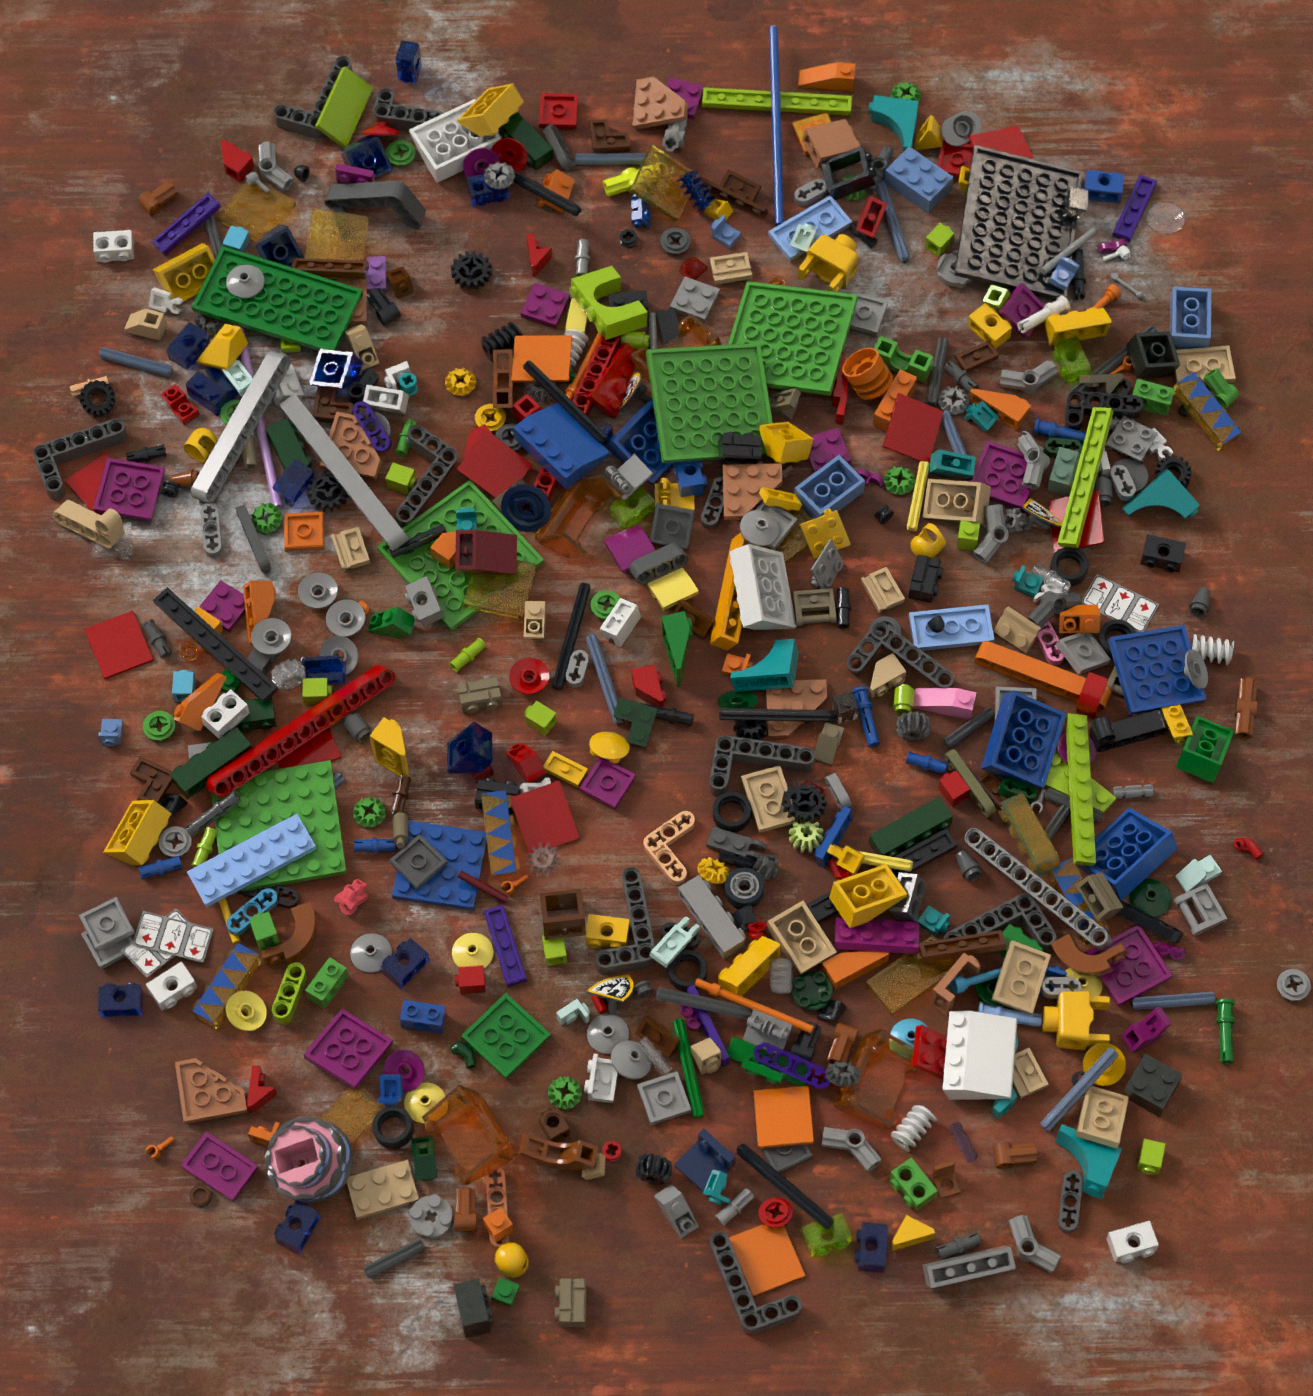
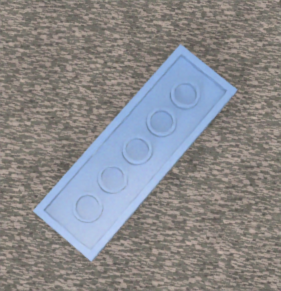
[187,814,317,908]

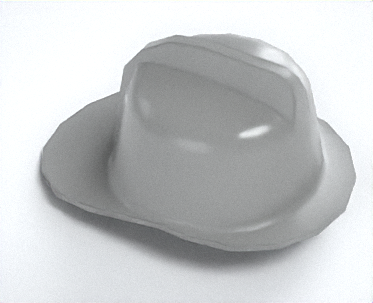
[941,111,981,146]

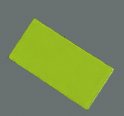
[315,66,373,148]

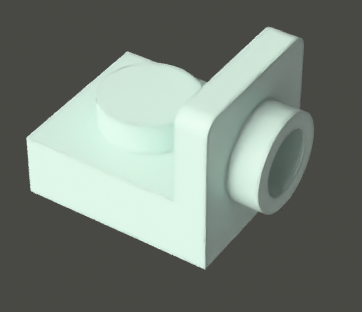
[790,223,818,252]
[556,999,590,1026]

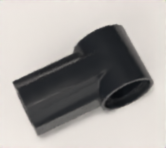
[366,288,401,326]
[348,368,380,407]
[790,1021,821,1065]

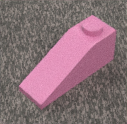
[914,688,976,720]

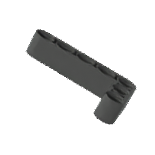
[273,56,353,139]
[324,181,426,229]
[33,418,127,501]
[394,425,458,529]
[847,622,954,688]
[710,736,815,797]
[596,867,656,975]
[944,894,1056,953]
[710,1231,802,1336]

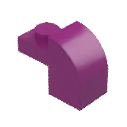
[1121,1007,1172,1053]

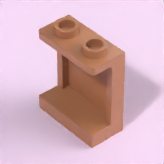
[802,119,861,169]
[931,953,981,1017]

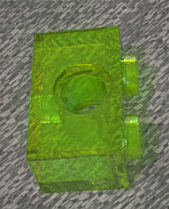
[1052,336,1091,384]
[610,486,655,531]
[801,1213,852,1257]

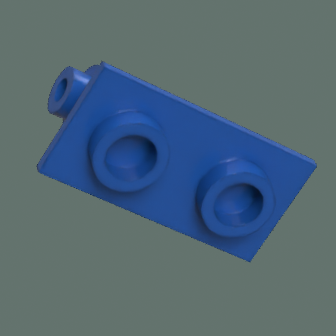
[631,187,652,229]

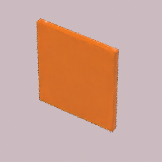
[511,335,573,382]
[754,1086,814,1149]
[729,1224,805,1297]

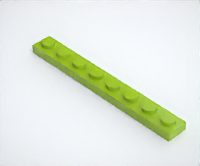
[702,88,852,116]
[1057,407,1113,548]
[1065,713,1096,866]

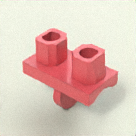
[334,879,369,915]

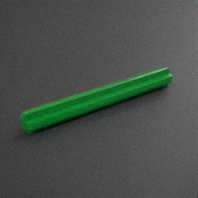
[673,1018,704,1119]

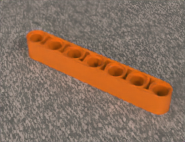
[974,641,1112,711]

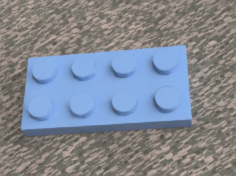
[768,196,852,262]
[909,604,994,651]

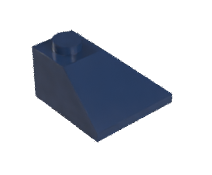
[255,224,304,267]

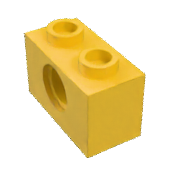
[967,303,1012,349]
[585,914,630,949]

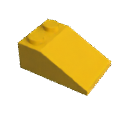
[829,864,907,928]

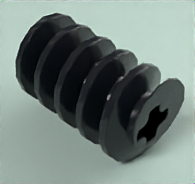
[481,322,523,360]

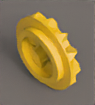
[445,368,476,396]
[475,404,506,432]
[697,857,729,884]

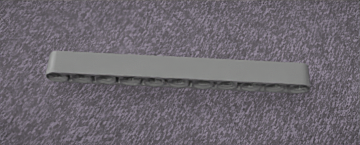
[279,393,409,551]

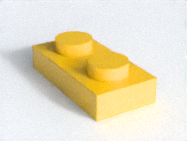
[759,487,802,511]
[543,751,588,788]

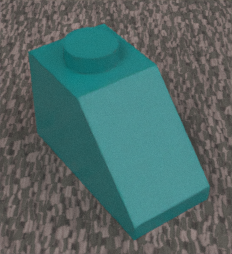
[929,449,976,477]

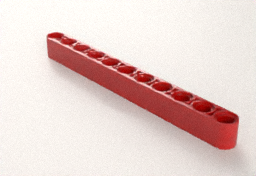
[534,335,619,500]
[206,665,396,797]

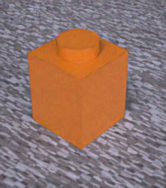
[483,1207,514,1243]

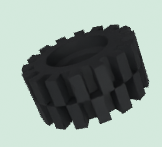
[80,380,115,417]
[1154,455,1192,489]

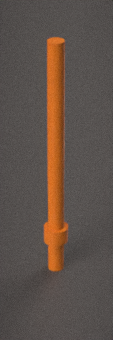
[565,333,602,400]
[694,978,814,1034]

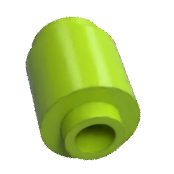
[621,331,650,351]
[893,684,915,715]

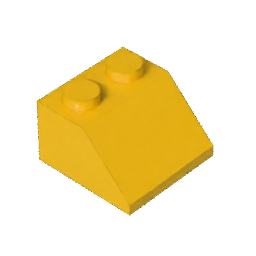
[759,422,814,464]

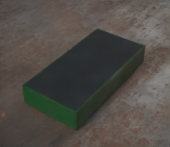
[656,308,683,347]

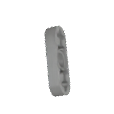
[200,503,223,558]

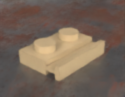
[710,252,752,285]
[331,527,370,571]
[861,567,905,613]
[993,607,1041,653]
[1012,1048,1048,1099]

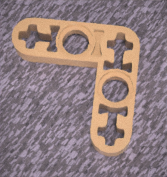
[644,811,695,885]

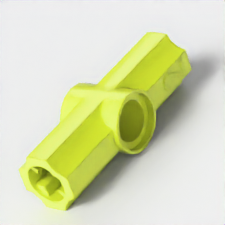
[603,164,661,197]

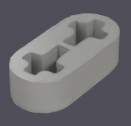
[794,179,827,207]
[1110,465,1136,501]
[566,650,589,688]
[825,773,852,810]
[1040,977,1082,999]

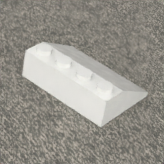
[409,99,502,183]
[729,544,797,630]
[943,1011,1018,1100]

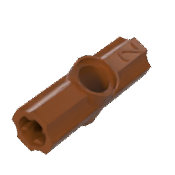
[1234,677,1257,740]

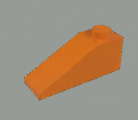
[798,62,856,92]
[969,388,1031,431]
[243,580,276,644]
[174,673,226,731]
[822,951,889,990]

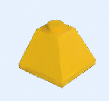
[197,324,248,370]

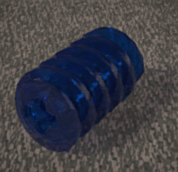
[676,170,715,212]

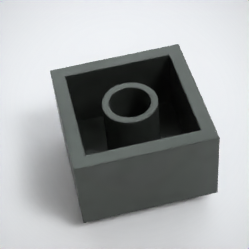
[1126,331,1180,379]
[1123,1054,1183,1117]
[453,1278,494,1338]

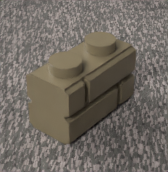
[457,677,502,714]
[1076,872,1123,921]
[555,1279,586,1327]

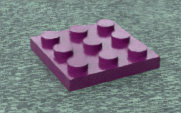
[970,440,1031,511]
[93,458,166,522]
[1085,925,1173,1007]
[304,1009,393,1090]

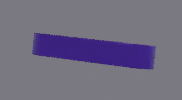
[353,401,392,453]

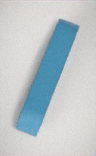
[226,888,278,936]

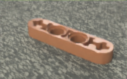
[486,1166,510,1250]

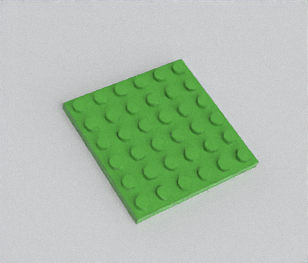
[728,281,858,396]
[646,343,773,463]
[377,480,544,631]
[211,760,347,894]

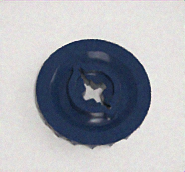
[501,483,552,531]

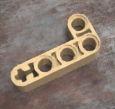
[53,500,124,548]

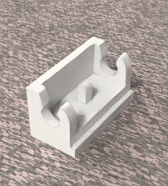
[600,598,641,647]

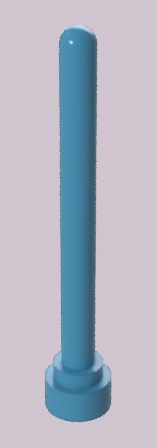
[949,968,1001,994]

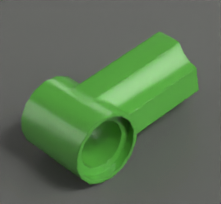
[1203,368,1240,409]

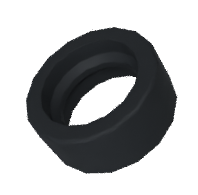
[1050,547,1089,586]
[1098,619,1137,659]
[712,791,752,833]
[668,950,707,992]
[372,1106,414,1149]

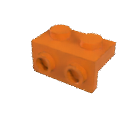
[537,169,575,213]

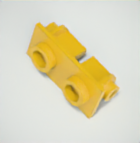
[1161,704,1193,745]

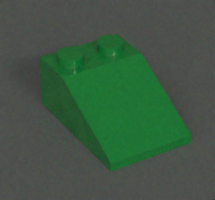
[661,611,693,687]
[1175,715,1234,783]

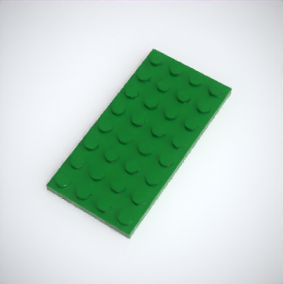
[192,246,363,356]

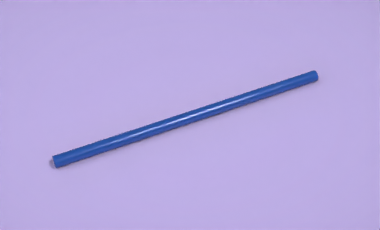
[769,26,784,227]

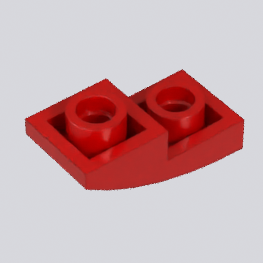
[160,384,200,425]

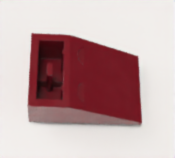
[455,530,517,574]

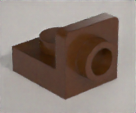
[386,266,414,299]

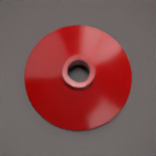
[362,122,400,136]
[492,138,528,172]
[509,657,549,695]

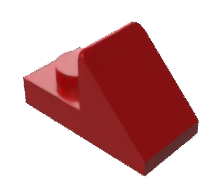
[526,233,552,276]
[247,1065,277,1113]

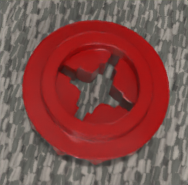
[758,1197,793,1229]

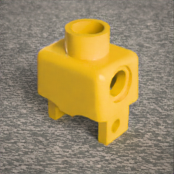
[798,234,858,292]
[1043,991,1110,1051]

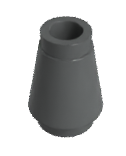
[1189,587,1210,617]
[956,850,982,882]

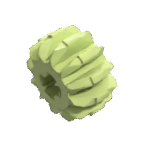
[789,820,824,853]

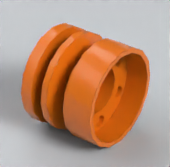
[842,347,893,400]

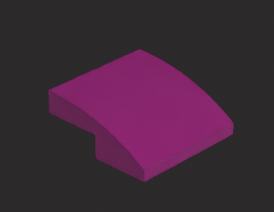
[604,524,655,573]

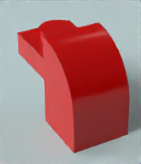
[1076,672,1108,719]

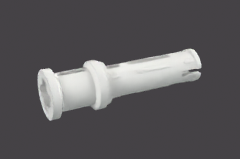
[1017,296,1070,333]

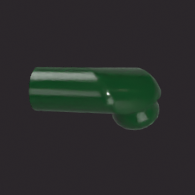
[450,1041,476,1069]

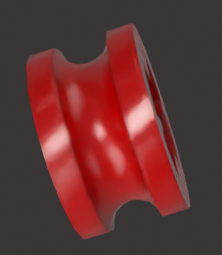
[748,922,767,939]
[602,1141,622,1162]

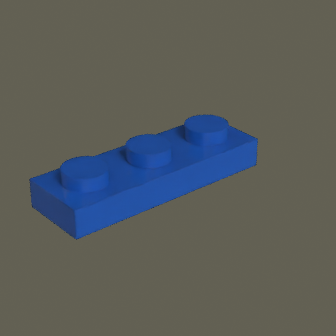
[814,806,853,868]

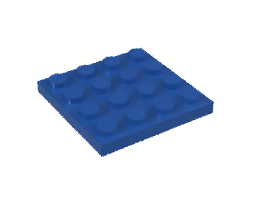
[1108,625,1207,715]
[392,820,489,910]

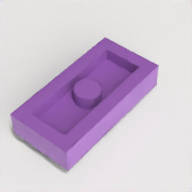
[367,256,386,293]

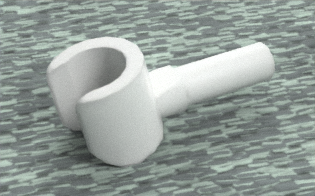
[1103,246,1130,262]

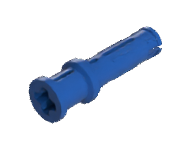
[1033,418,1086,443]
[851,686,881,748]

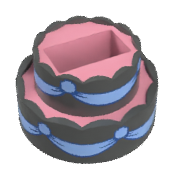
[265,1117,353,1203]

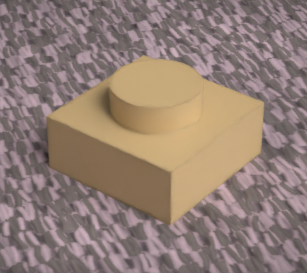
[582,1153,605,1180]

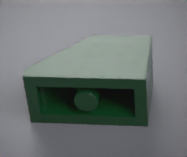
[412,1135,438,1181]

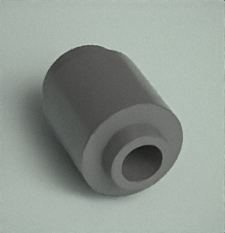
[1093,476,1113,507]
[343,713,372,743]

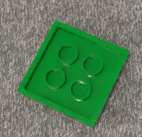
[461,993,551,1080]

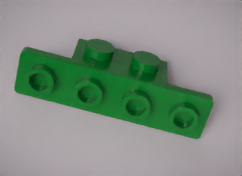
[727,1036,808,1086]

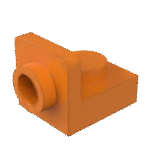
[722,653,753,676]
[248,1122,281,1147]

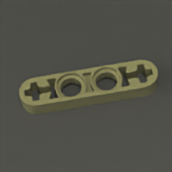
[944,749,997,818]

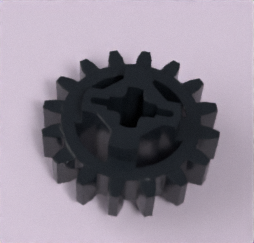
[451,250,492,290]
[307,471,349,512]
[781,782,827,824]

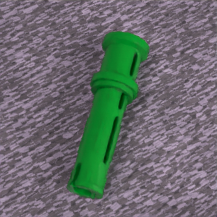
[1216,999,1235,1064]

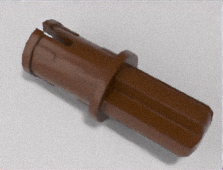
[390,775,411,815]

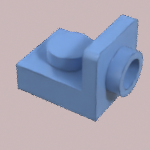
[711,215,741,249]
[1048,256,1079,291]
[98,719,123,746]

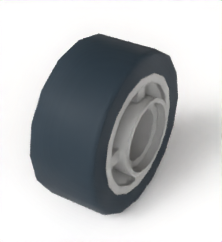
[725,867,764,909]

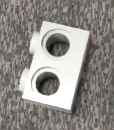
[93,230,134,263]
[201,689,250,739]

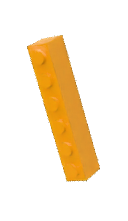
[710,533,756,651]

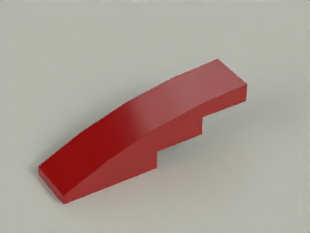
[832,352,848,425]

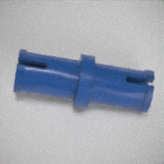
[906,751,949,775]
[354,837,395,854]
[139,856,182,879]

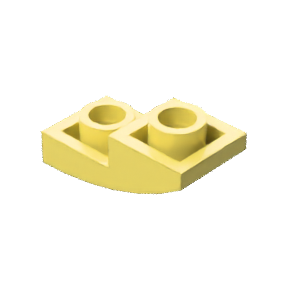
[565,298,588,334]

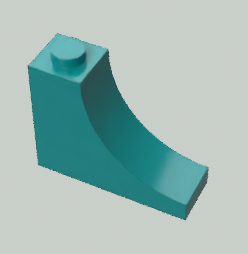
[868,95,919,152]
[1122,469,1200,518]
[730,639,799,692]
[1055,1124,1122,1199]

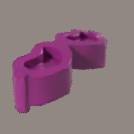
[1097,238,1127,254]
[856,469,884,488]
[1154,941,1186,960]
[680,1005,701,1031]

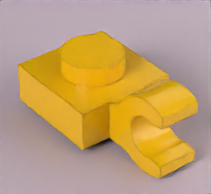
[827,844,866,874]

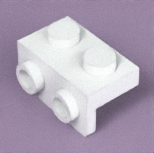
[272,364,304,406]
[584,1054,618,1103]

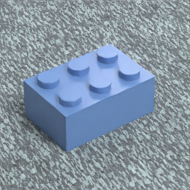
[884,146,953,213]
[1169,287,1211,349]
[794,455,865,519]

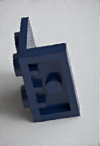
[675,1128,735,1192]

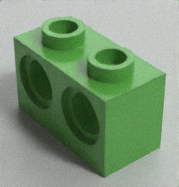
[1132,379,1175,416]
[249,912,280,956]
[305,957,349,1010]
[890,1157,938,1212]

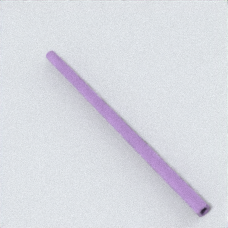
[233,324,283,509]

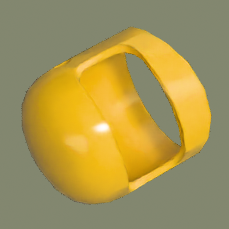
[183,428,218,463]
[910,523,946,558]
[495,1242,529,1278]

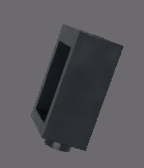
[821,145,877,201]

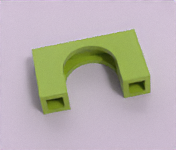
[569,266,648,340]

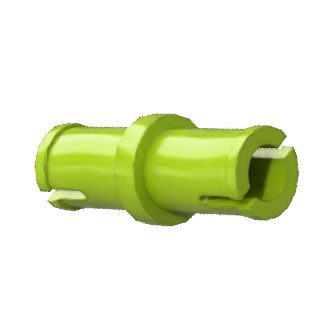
[449,638,487,672]
[191,827,218,867]

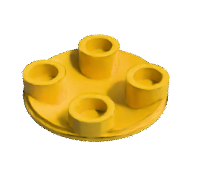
[589,732,630,763]

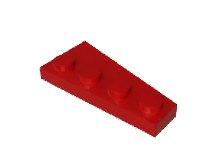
[586,343,639,419]

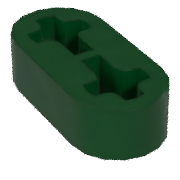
[1044,438,1082,458]
[998,778,1037,805]

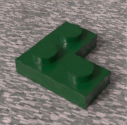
[613,697,658,748]

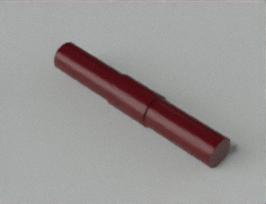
[457,870,508,903]

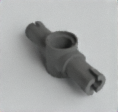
[864,145,894,194]

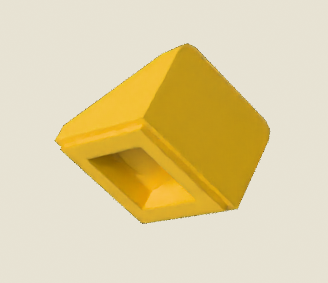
[704,199,733,220]

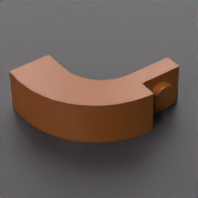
[493,349,514,408]
[261,902,317,966]
[1051,934,1129,976]
[518,1133,598,1171]

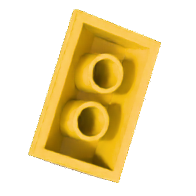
[457,83,524,136]
[153,243,215,305]
[1044,307,1112,346]
[370,717,410,779]
[103,800,171,865]
[718,936,781,996]

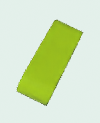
[272,963,307,1025]

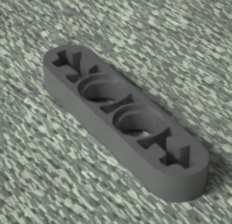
[235,505,271,572]

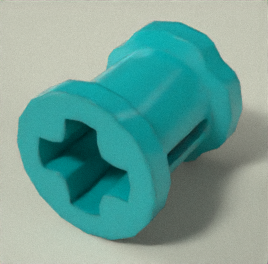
[399,372,418,397]

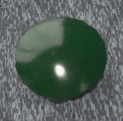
[792,971,833,1011]

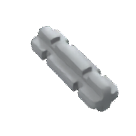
[1113,784,1154,798]

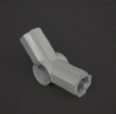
[662,115,688,152]
[259,141,294,192]
[999,360,1058,395]
[1017,434,1050,489]
[972,504,1009,563]
[822,1127,882,1172]
[1009,1215,1061,1274]

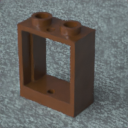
[540,889,586,940]

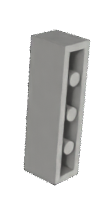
[678,875,746,960]
[922,1246,1016,1288]

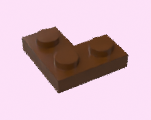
[588,119,631,153]
[312,383,354,422]
[130,756,173,804]

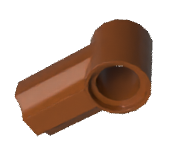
[138,181,178,216]
[827,1022,859,1064]
[993,1142,1037,1169]
[454,1188,477,1232]

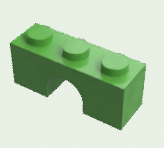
[874,336,934,383]

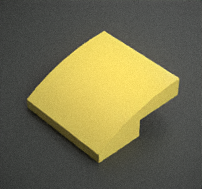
[646,567,699,611]

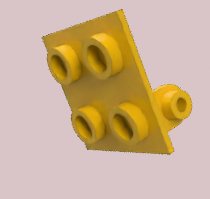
[655,478,695,518]
[800,509,851,559]

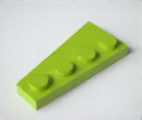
[1045,750,1116,814]

